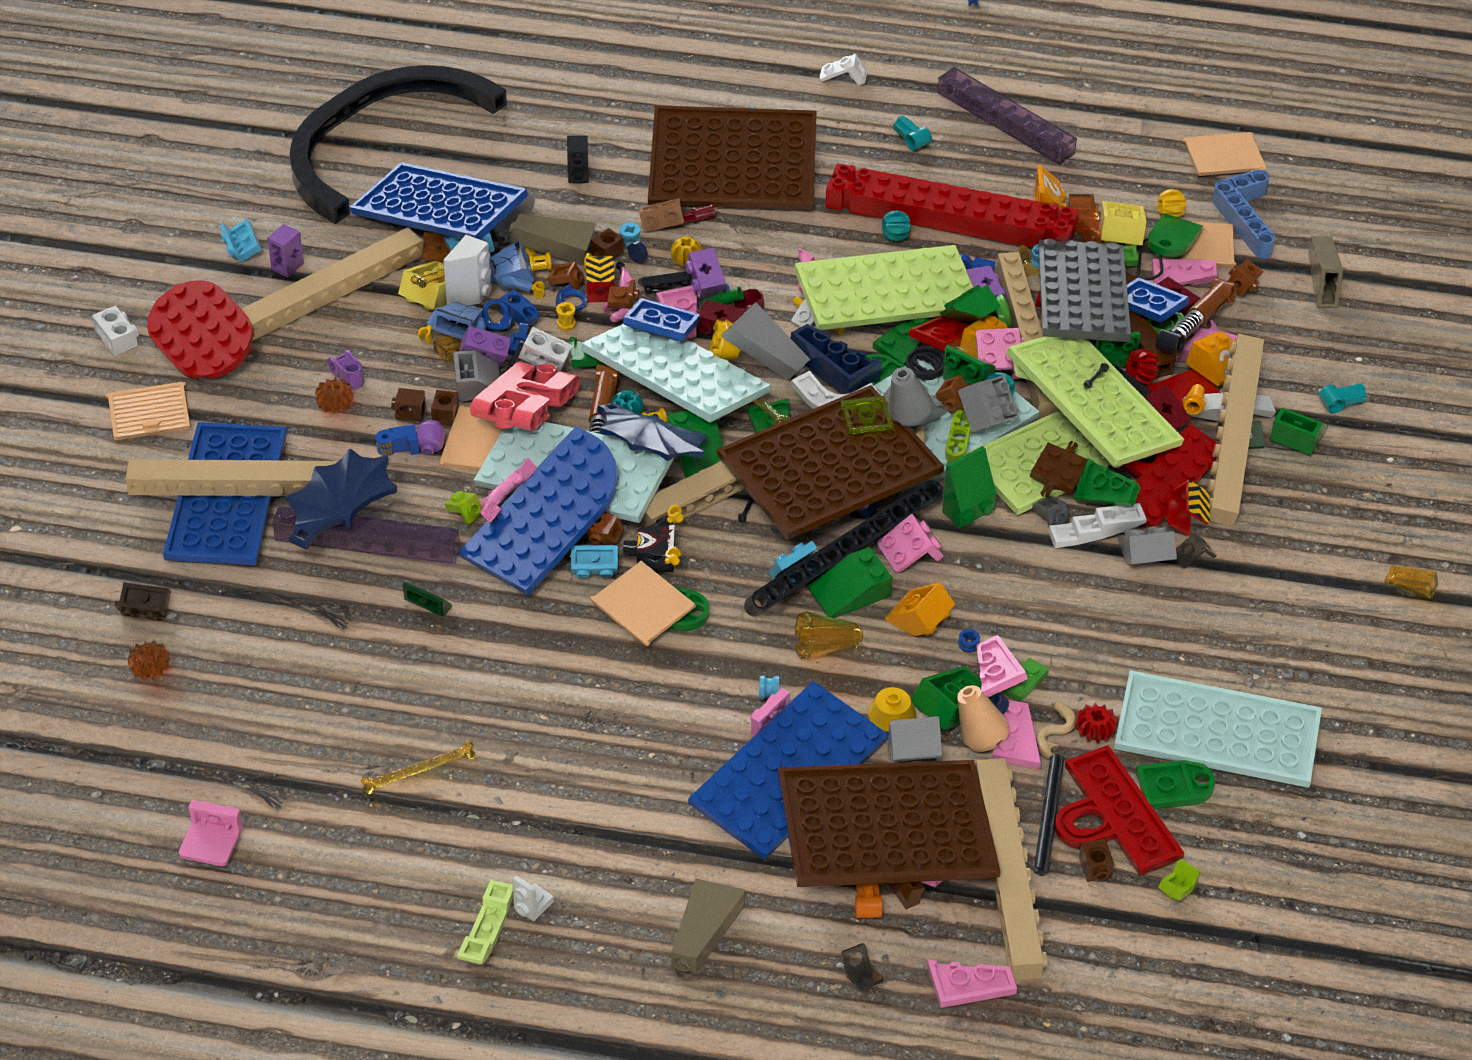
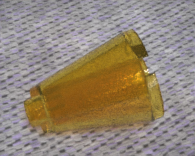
[795,612,863,659]

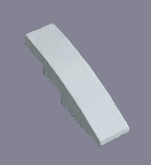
[1182,393,1276,421]
[1048,503,1147,548]

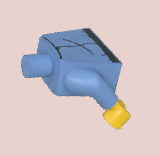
[490,241,545,298]
[418,302,486,344]

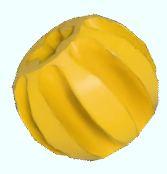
[1157,189,1186,218]
[671,236,702,267]

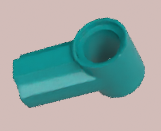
[893,115,932,151]
[1319,383,1367,414]

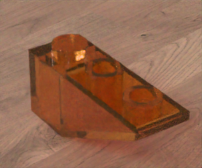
[1068,194,1101,243]

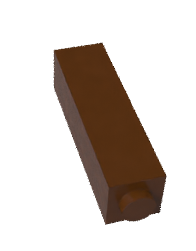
[1129,311,1175,380]

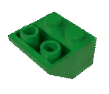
[940,284,1001,324]
[1089,332,1140,367]
[943,345,995,386]
[1270,408,1328,455]

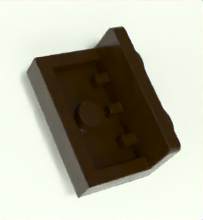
[114,582,171,620]

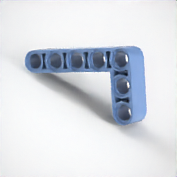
[1212,170,1275,259]

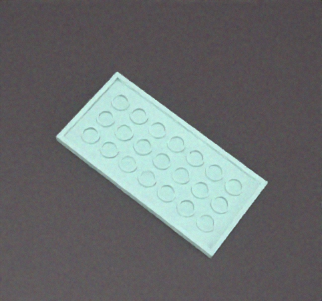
[581,324,770,422]
[474,422,674,523]
[1114,670,1322,788]

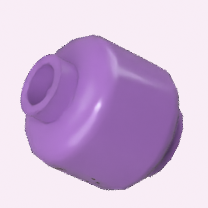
[416,420,446,455]

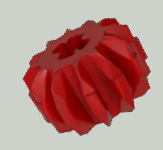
[1125,349,1159,386]
[1075,702,1118,745]

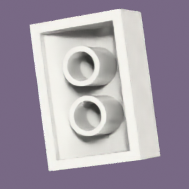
[443,235,492,305]

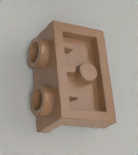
[639,198,684,232]

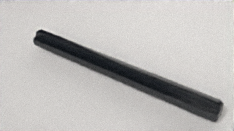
[1034,753,1064,876]

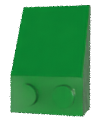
[667,410,723,478]
[942,446,996,528]
[808,547,893,620]
[911,666,996,731]

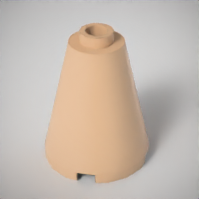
[958,685,1010,752]

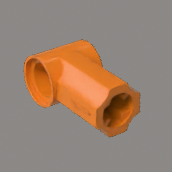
[855,884,882,918]

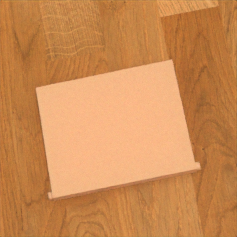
[1182,132,1266,176]
[1162,221,1237,267]
[106,382,191,441]
[439,405,503,470]
[590,561,696,646]

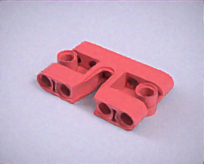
[470,361,580,431]

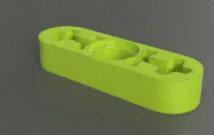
[945,410,971,463]

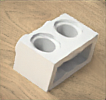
[92,305,139,356]
[518,327,572,374]

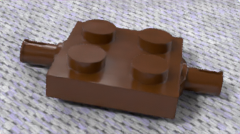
[1030,441,1088,498]

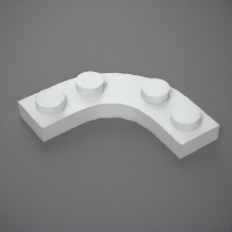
[791,371,882,409]

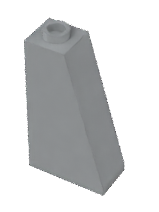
[721,302,810,380]

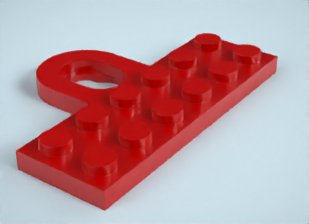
[1122,423,1218,527]
[1055,745,1184,876]

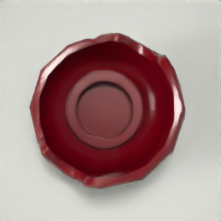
[732,289,765,311]

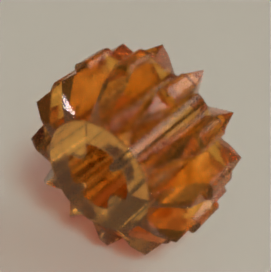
[315,377,353,414]
[128,640,170,680]

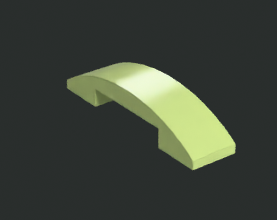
[457,880,513,964]

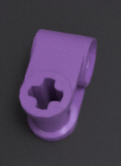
[327,350,364,389]

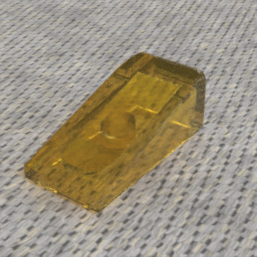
[433,335,462,362]
[1384,565,1438,598]

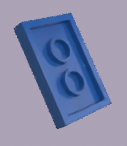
[1127,277,1189,322]
[623,298,700,341]

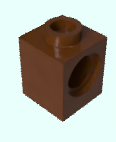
[590,228,624,260]
[391,388,426,422]
[431,390,459,426]
[1079,839,1114,882]

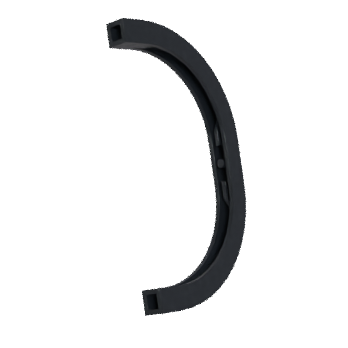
[290,65,507,224]

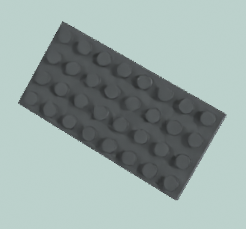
[1038,239,1131,342]

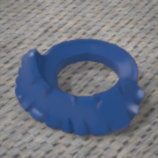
[555,284,587,311]
[482,299,514,331]

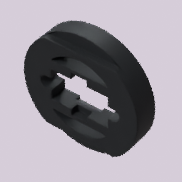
[906,347,944,380]

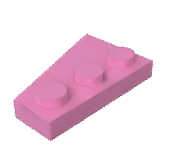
[1152,259,1217,286]
[656,286,697,339]
[977,635,1028,697]
[992,700,1041,769]
[927,959,1017,1008]

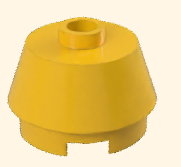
[709,319,742,361]
[868,687,916,733]

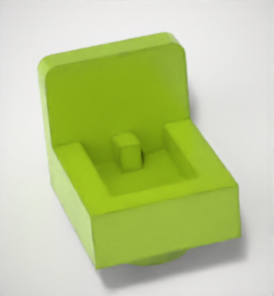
[444,491,482,524]
[1158,859,1201,901]

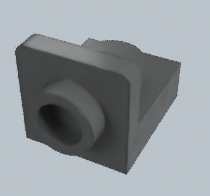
[1033,496,1070,527]

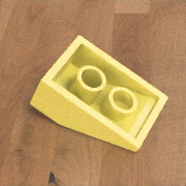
[1100,201,1146,247]
[398,261,447,310]

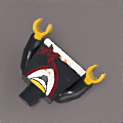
[623,505,683,573]

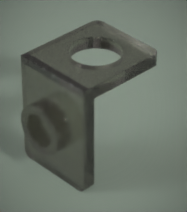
[1176,533,1217,569]
[841,943,884,990]

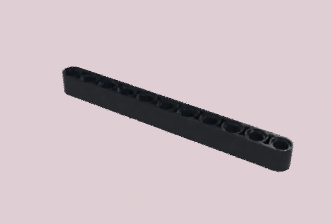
[744,480,942,617]

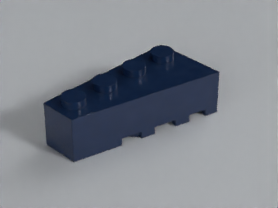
[790,324,882,394]

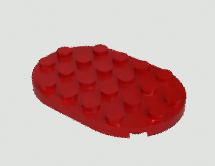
[147,280,254,380]

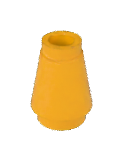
[1183,384,1205,415]

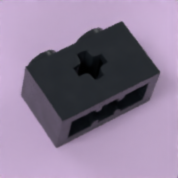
[567,135,589,183]

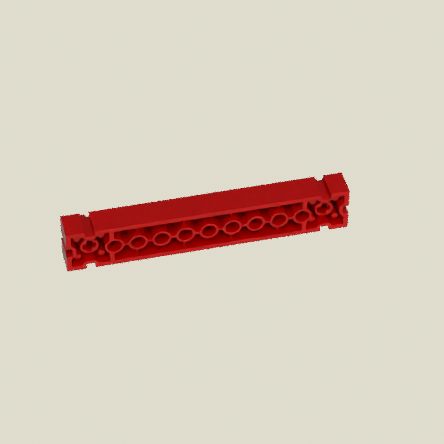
[825,163,1079,248]

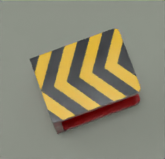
[586,256,615,303]
[1167,479,1210,536]

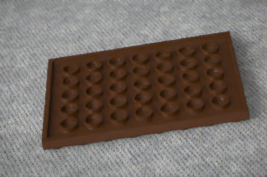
[648,105,817,210]
[717,385,944,540]
[778,760,1001,887]

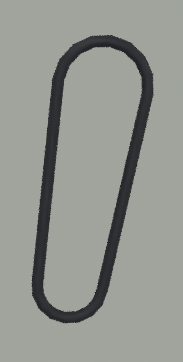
[1136,238,1164,280]

